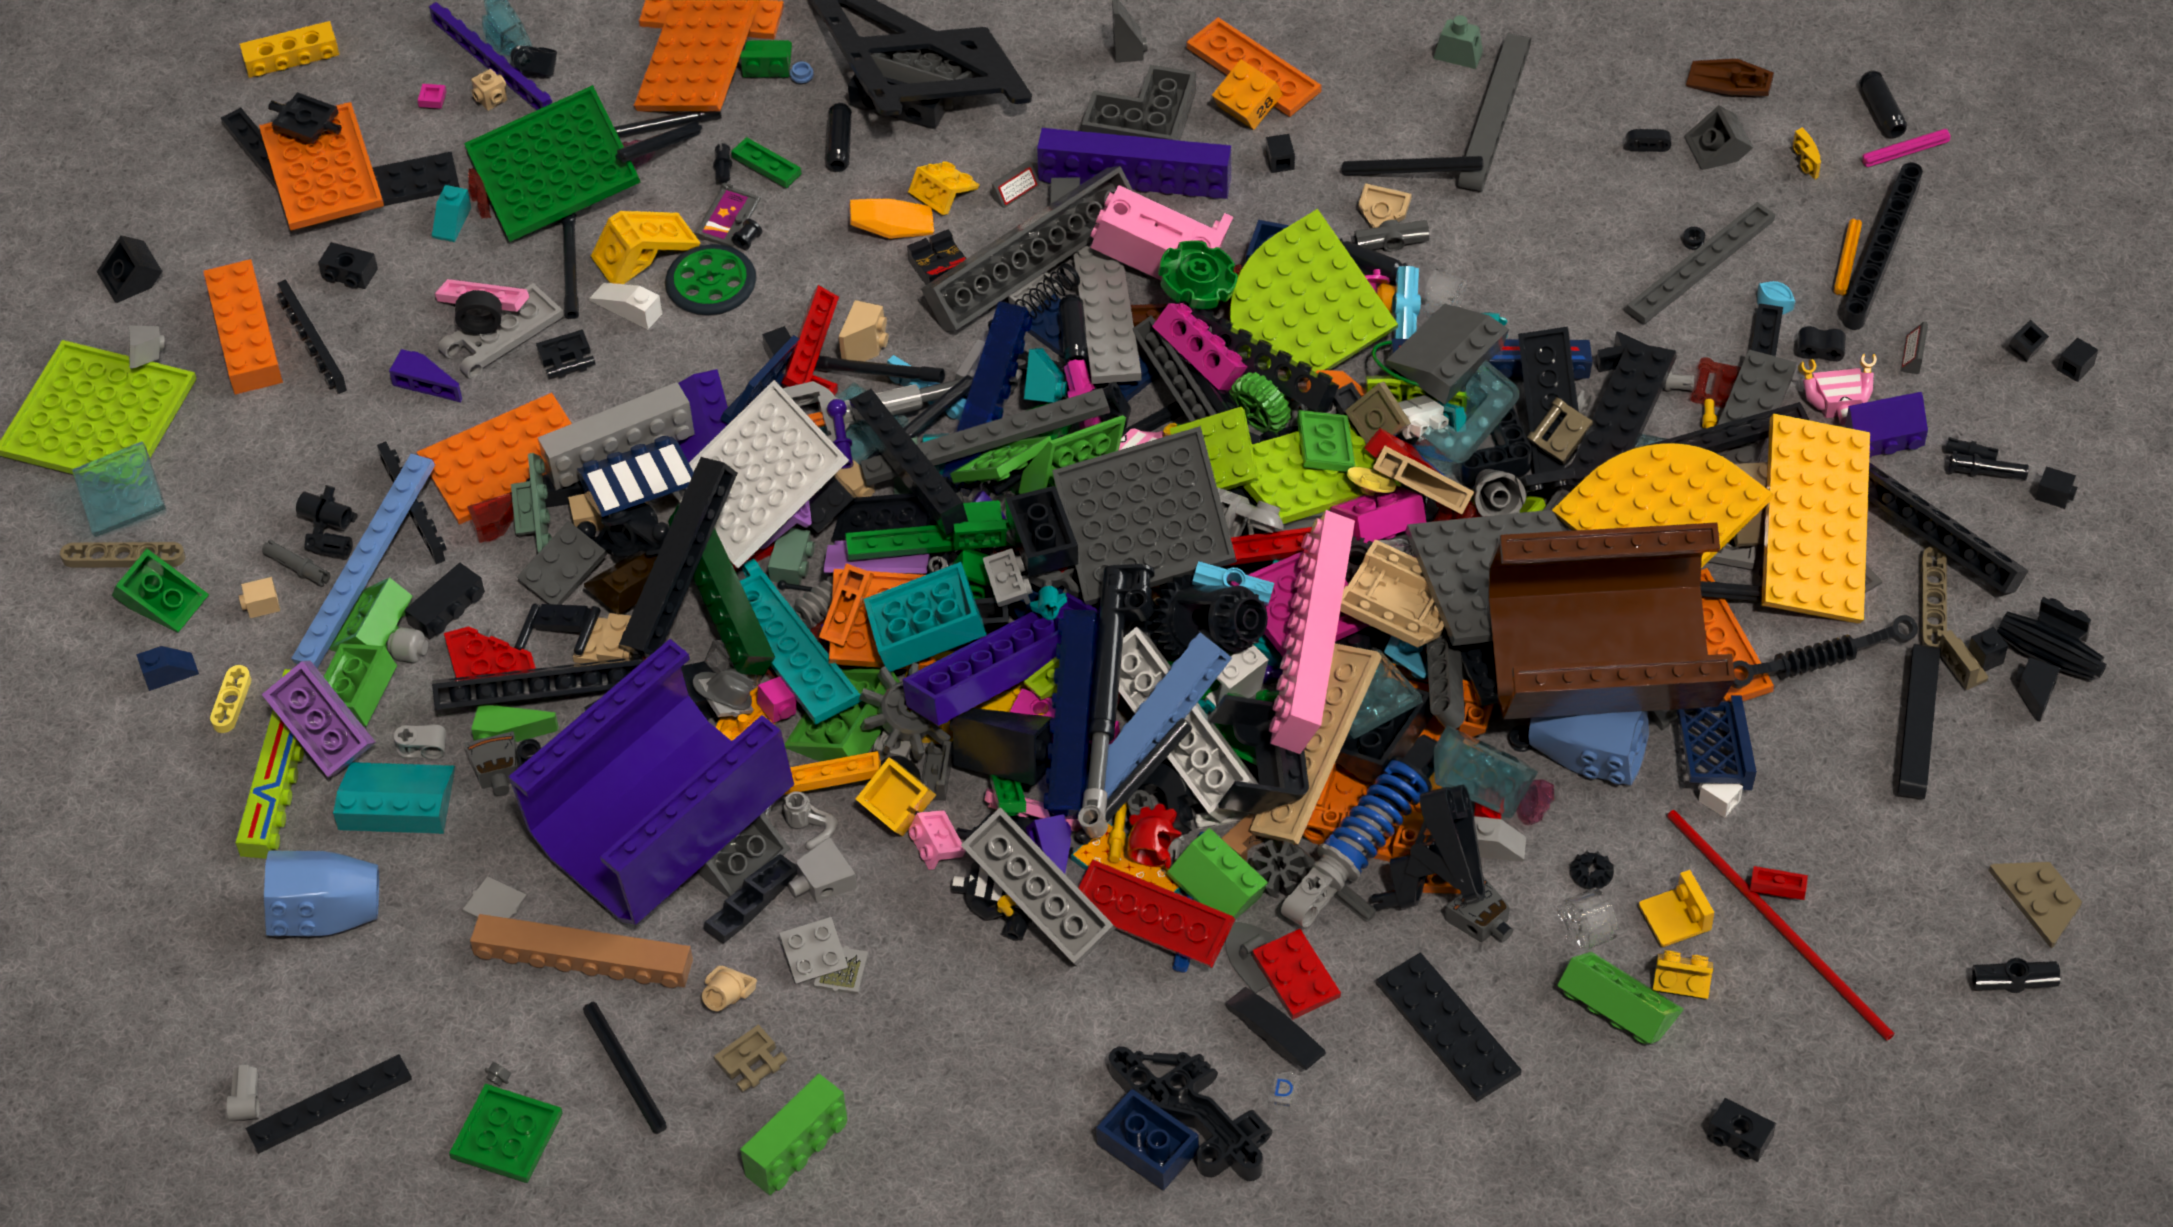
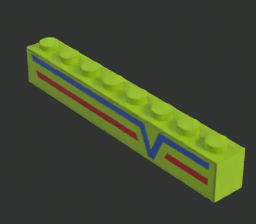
[235,669,304,859]

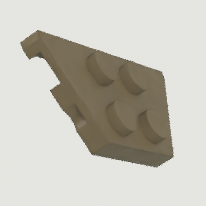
[1989,862,2082,948]

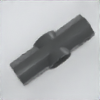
[1354,219,1430,252]

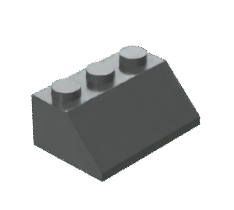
[697,813,790,898]

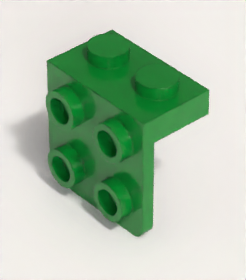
[740,40,792,77]

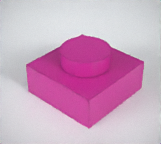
[417,84,447,109]

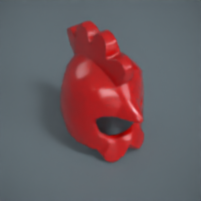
[1127,803,1182,869]

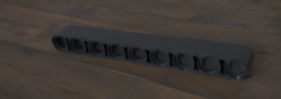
[1843,162,1923,330]

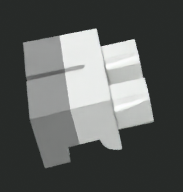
[1398,395,1449,439]

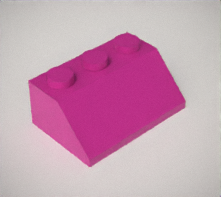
[1330,486,1426,543]

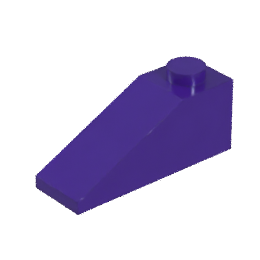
[389,349,462,402]
[1026,814,1071,874]

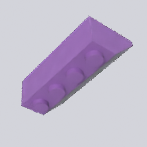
[824,541,933,577]

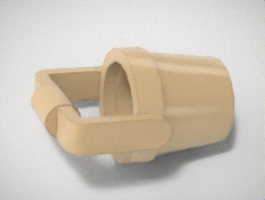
[702,966,757,1011]

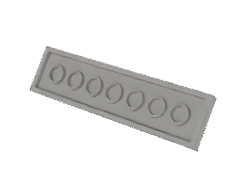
[1072,246,1141,384]

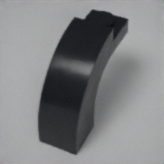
[1137,763,1198,834]

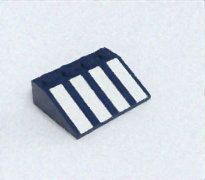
[577,436,694,517]

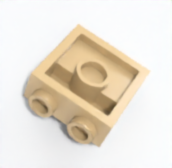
[573,613,633,663]

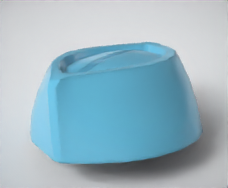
[1757,281,1795,315]

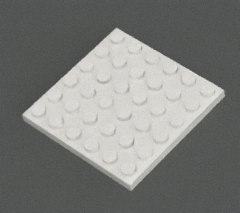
[673,380,849,568]

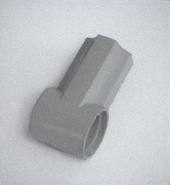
[227,1065,260,1121]

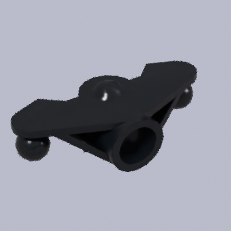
[577,502,670,557]

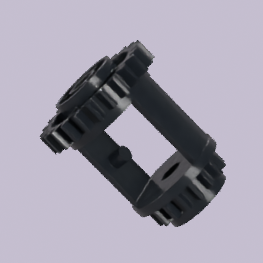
[1153,574,1268,659]

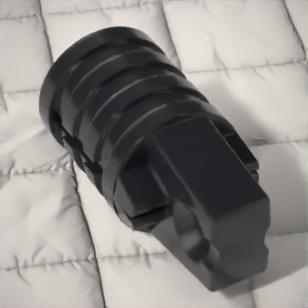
[304,533,353,559]

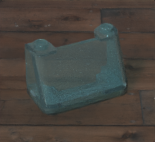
[1413,360,1519,465]

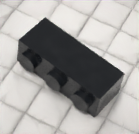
[405,562,485,640]

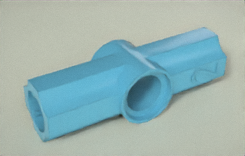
[1392,266,1421,339]
[1192,561,1274,606]

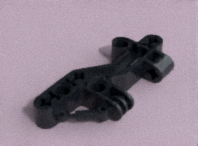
[1109,1046,1273,1181]

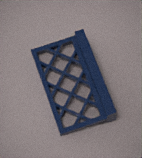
[720,335,799,424]
[1676,695,1757,791]

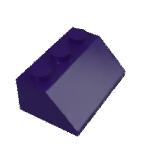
[1844,392,1928,458]

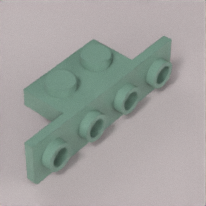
[511,453,552,553]

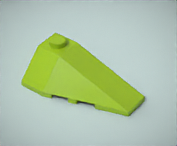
[1365,375,1467,412]

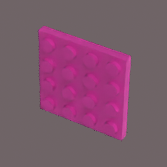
[1230,551,1371,657]

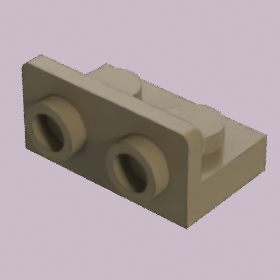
[1939,630,1988,690]

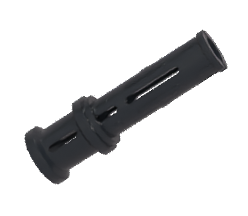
[1948,450,2029,481]

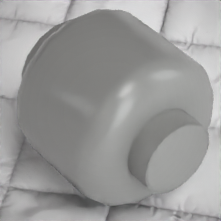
[387,627,428,663]

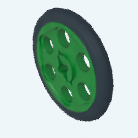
[665,244,756,316]

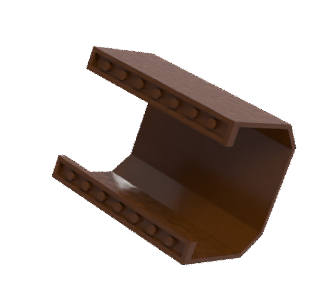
[1488,522,1735,719]

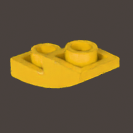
[1792,127,1821,180]

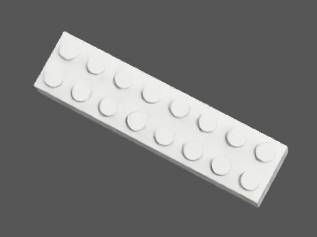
[1119,627,1258,822]

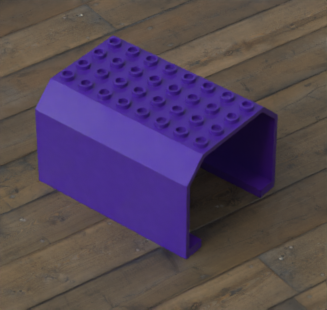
[508,639,794,925]

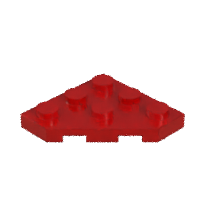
[444,626,536,678]

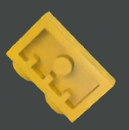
[908,161,979,215]
[1639,870,1714,947]

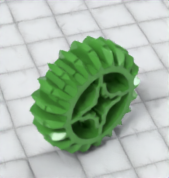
[1229,372,1291,433]

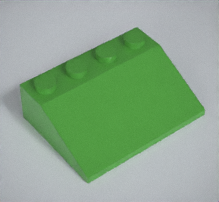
[1019,415,1126,494]
[784,668,900,762]

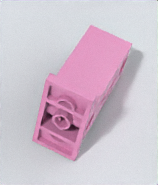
[1090,185,1233,280]

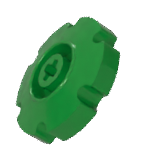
[1158,240,1238,309]

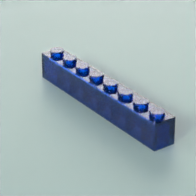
[942,301,1032,498]
[1044,610,1099,819]

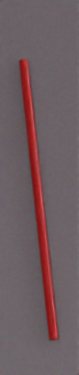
[1667,810,1895,1041]

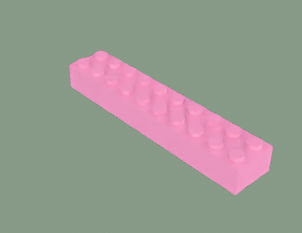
[1269,510,1355,754]

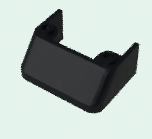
[1208,695,1309,814]

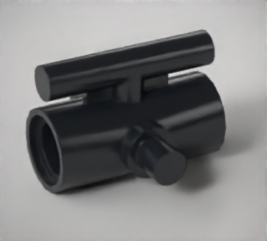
[296,485,358,534]

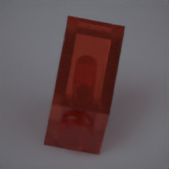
[467,492,514,543]

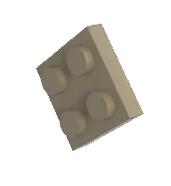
[1345,382,1411,444]

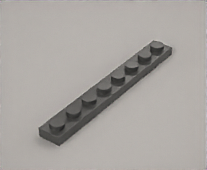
[1626,202,1775,324]

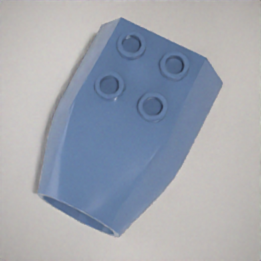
[1529,711,1649,785]
[264,851,379,936]

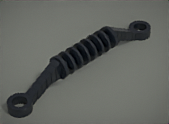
[1732,615,1918,689]

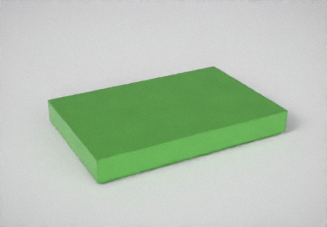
[1297,410,1355,472]

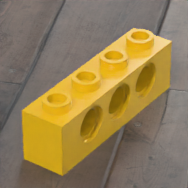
[240,21,340,78]

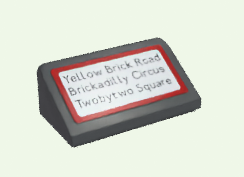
[992,160,1040,208]
[1900,322,1928,374]

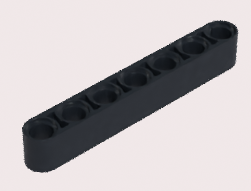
[1897,644,1940,799]

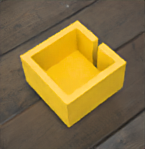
[856,757,936,836]

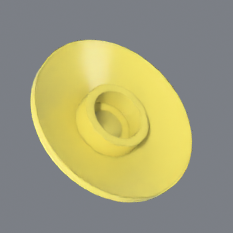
[1347,467,1397,496]

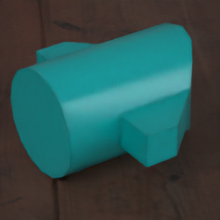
[1030,586,1067,620]

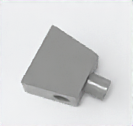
[788,838,857,902]

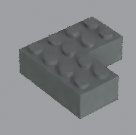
[1082,65,1196,141]

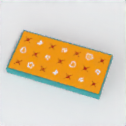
[1071,822,1183,894]

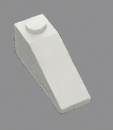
[589,283,662,329]

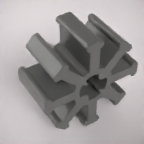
[1252,840,1309,898]

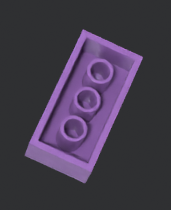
[262,660,376,777]

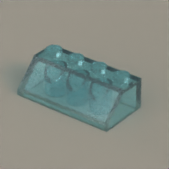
[1434,725,1538,818]

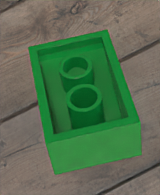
[112,549,209,633]

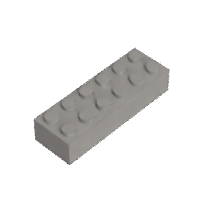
[538,382,695,490]
[961,807,1116,966]

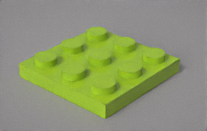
[1170,407,1260,490]

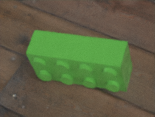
[740,1073,848,1196]

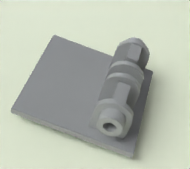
[779,917,848,984]

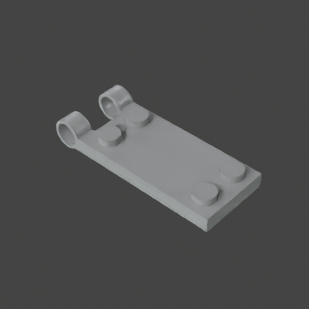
[438,283,564,379]

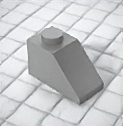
[129,326,164,368]
[1474,816,1526,862]

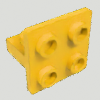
[1653,950,1713,999]

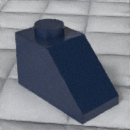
[136,646,199,691]

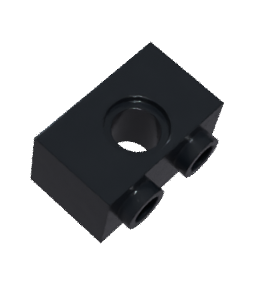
[318,242,378,289]
[1707,1098,1776,1162]

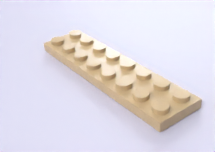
[1250,644,1382,845]

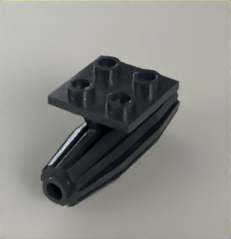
[1997,597,2107,680]

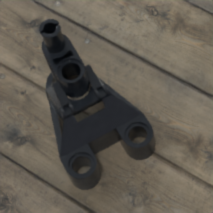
[1372,784,1485,911]

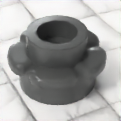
[485,1062,512,1086]

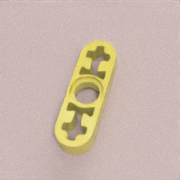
[210,665,251,733]

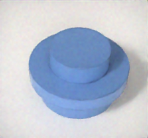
[790,62,814,83]

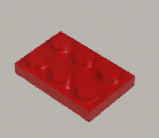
[1252,929,1341,1020]

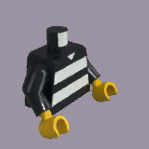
[952,862,1016,920]

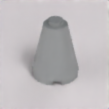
[1474,469,1526,517]

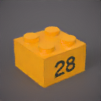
[1212,59,1283,130]

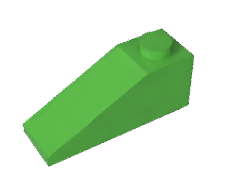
[471,704,559,742]

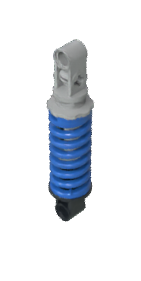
[1281,735,1448,928]

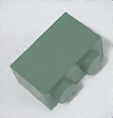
[768,528,815,585]

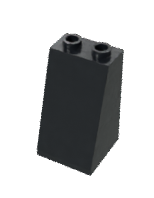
[950,708,1053,785]

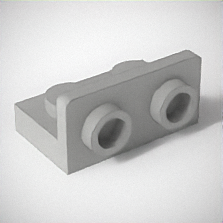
[983,548,1033,607]

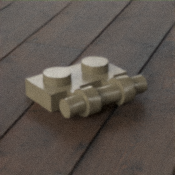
[714,1024,787,1093]

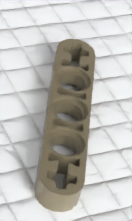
[60,542,186,568]
[1921,546,1947,647]

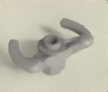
[763,791,838,850]

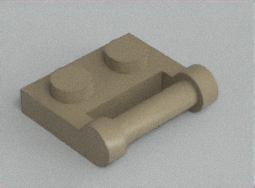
[1527,397,1593,464]

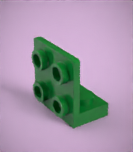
[952,500,1007,550]

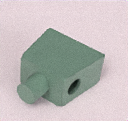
[1434,15,1483,69]

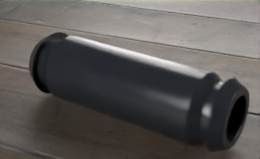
[1860,70,1907,138]
[826,103,852,172]
[1339,239,1408,283]
[1059,294,1088,364]

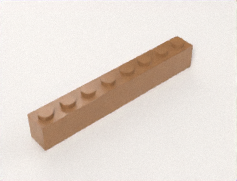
[470,914,693,988]

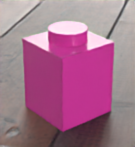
[757,676,796,723]

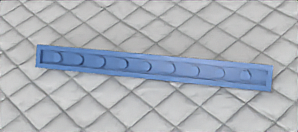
[291,454,435,668]

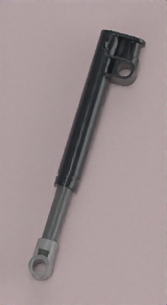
[1078,564,1155,838]

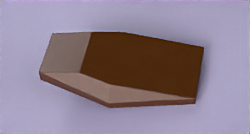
[1686,58,1774,97]

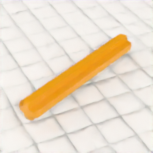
[1834,218,1862,296]

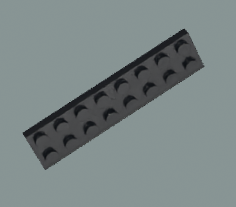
[1563,341,1677,491]

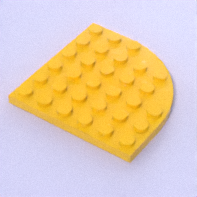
[1552,443,1773,568]

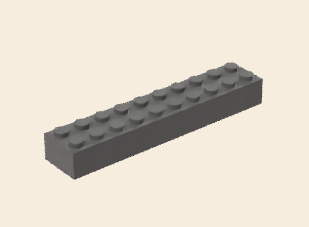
[921,166,1134,331]

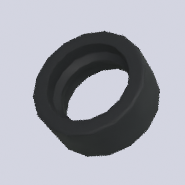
[455,290,502,334]

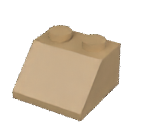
[839,300,889,361]

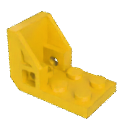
[591,211,701,284]

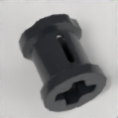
[731,219,762,251]

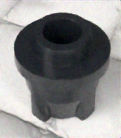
[1002,909,1032,941]

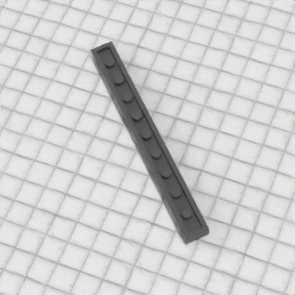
[860,388,1110,486]

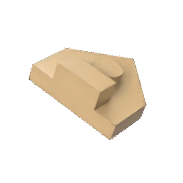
[1358,183,1412,228]

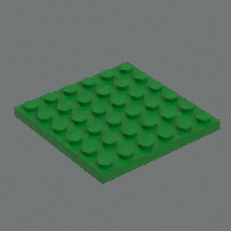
[464,85,641,242]

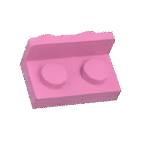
[908,810,966,870]

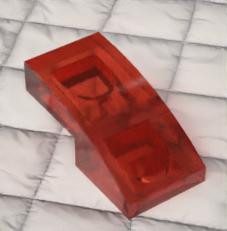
[468,168,491,219]

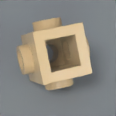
[471,68,507,111]

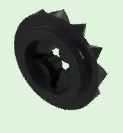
[1570,850,1614,890]

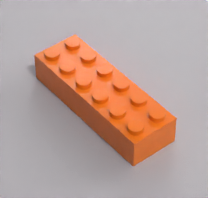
[203,259,283,395]

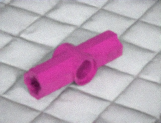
[1064,360,1102,430]

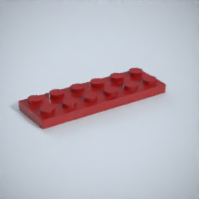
[1078,859,1236,968]

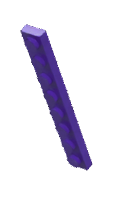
[429,2,552,110]

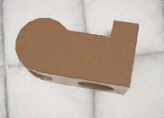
[1221,814,1265,861]

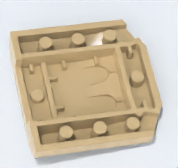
[1340,539,1445,647]

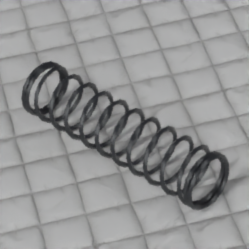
[988,263,1080,343]

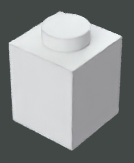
[1698,783,1743,818]

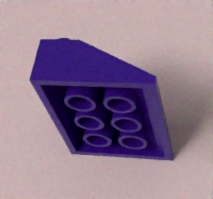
[677,369,728,463]

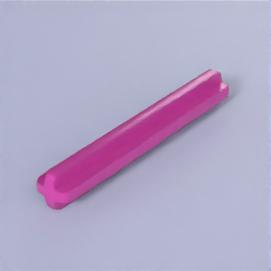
[1862,129,1951,167]

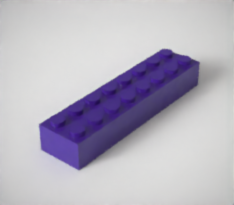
[1037,128,1231,199]
[902,593,1099,726]

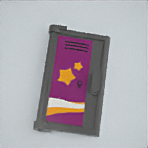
[694,183,761,247]

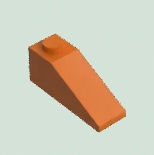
[819,563,874,646]

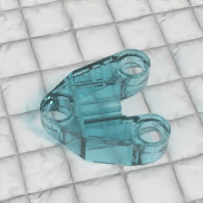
[482,0,532,55]

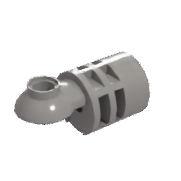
[1217,487,1284,537]

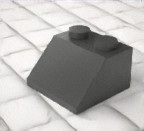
[1684,105,1753,170]

